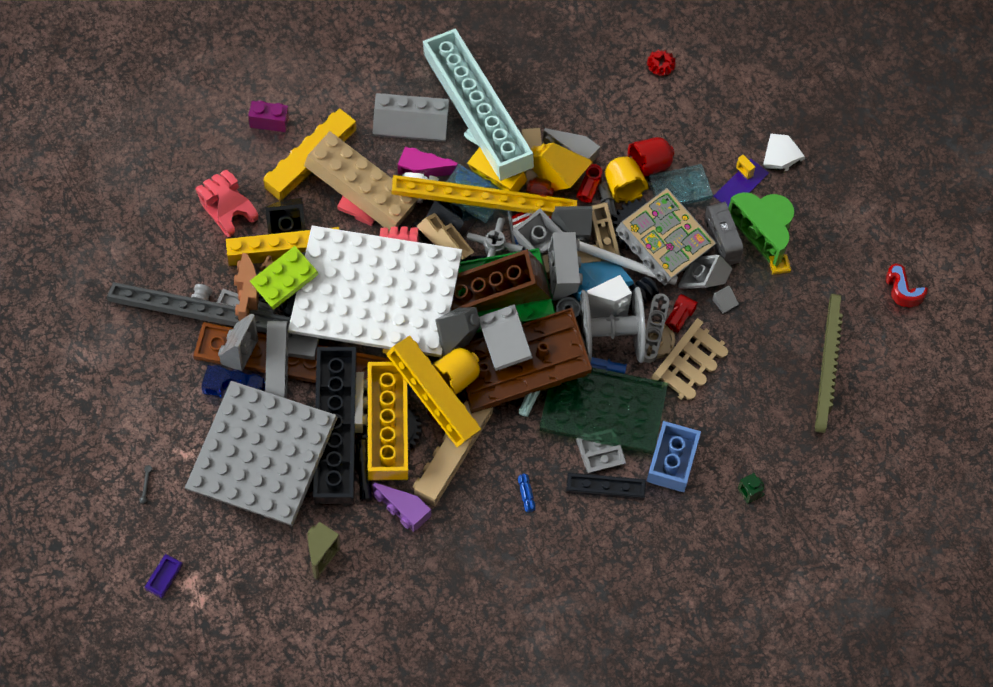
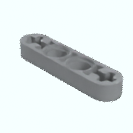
[644,294,669,363]

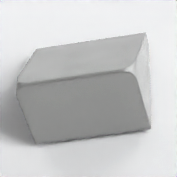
[712,285,739,314]

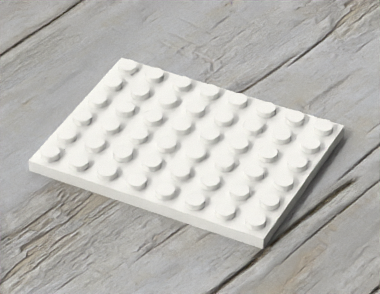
[288,226,462,358]

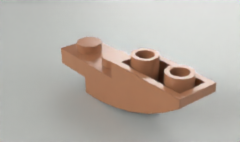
[234,253,259,321]

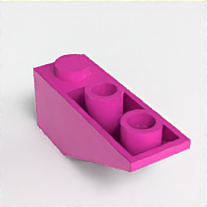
[398,147,458,178]

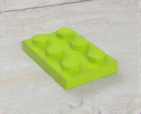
[250,246,319,310]

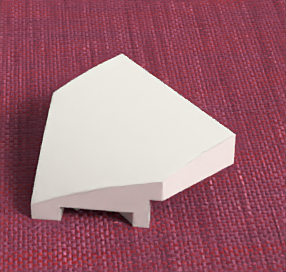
[763,134,805,171]

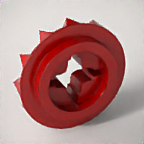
[647,49,676,75]

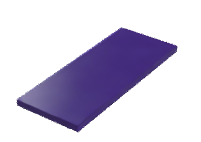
[713,159,769,208]

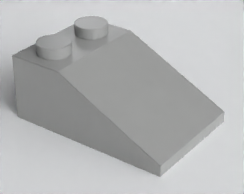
[479,304,533,371]
[218,314,258,372]

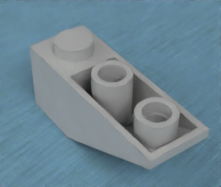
[543,128,600,164]

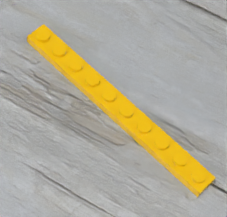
[391,175,577,216]

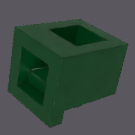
[738,473,765,504]

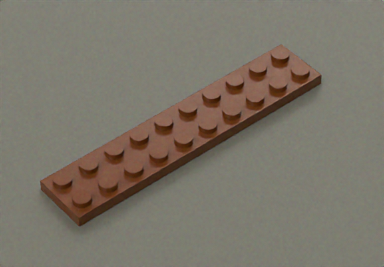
[193,322,391,394]

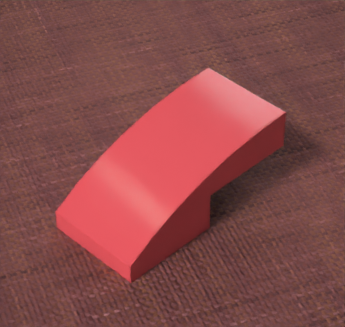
[337,196,375,226]

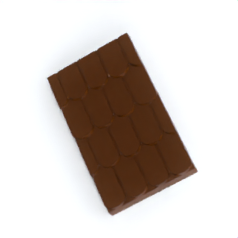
[463,307,592,413]

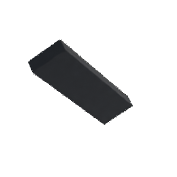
[566,472,646,500]

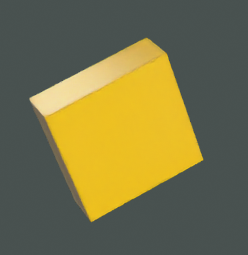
[736,155,755,179]
[769,254,791,275]

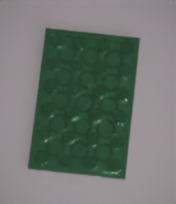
[539,367,668,455]

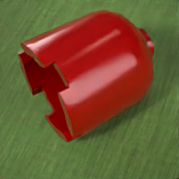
[628,137,675,177]

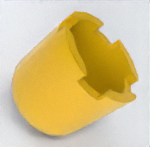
[605,156,648,204]
[433,348,480,395]

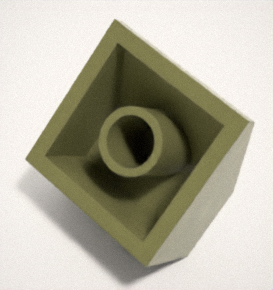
[307,522,340,579]

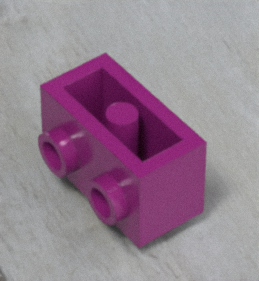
[248,101,289,132]

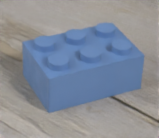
[646,421,701,492]

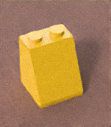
[530,143,592,192]

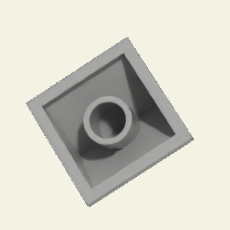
[512,208,563,254]

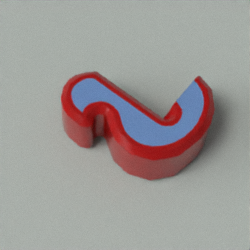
[886,263,928,307]

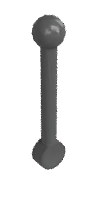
[139,465,152,504]

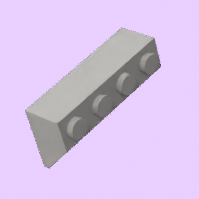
[373,93,449,142]

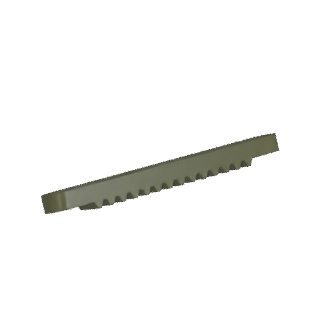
[815,293,843,433]

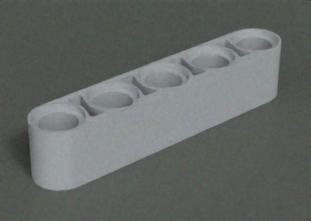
[265,321,289,399]

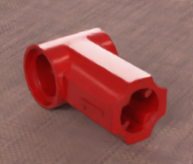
[576,164,602,203]
[665,294,698,333]

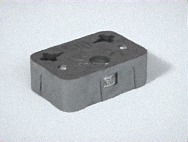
[704,202,743,265]

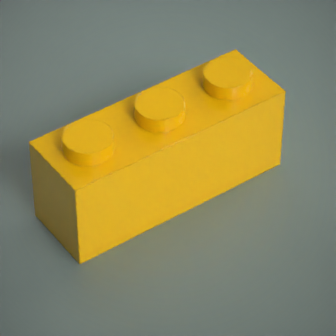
[467,147,527,192]

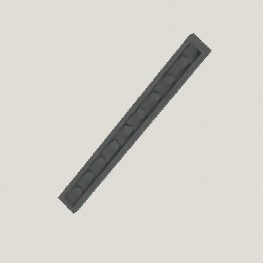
[107,282,292,338]

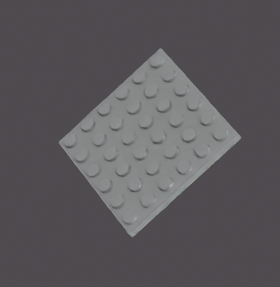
[185,381,338,526]

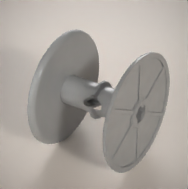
[580,287,646,363]

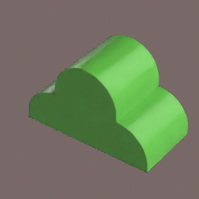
[729,192,794,267]

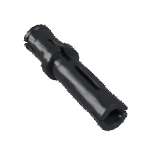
[355,440,372,500]

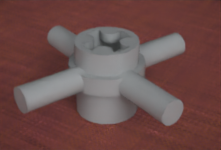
[467,218,523,257]

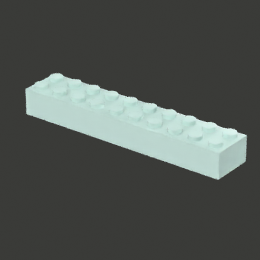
[423,28,534,181]

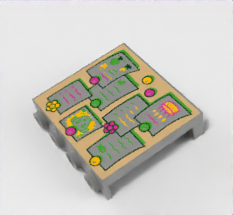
[615,188,716,286]

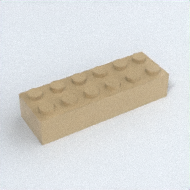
[304,131,418,231]

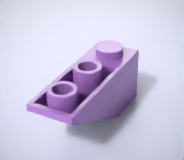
[373,483,431,532]

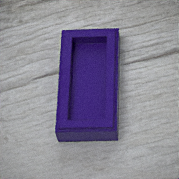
[144,554,183,599]

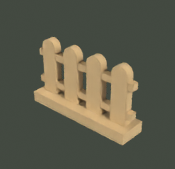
[650,318,728,400]

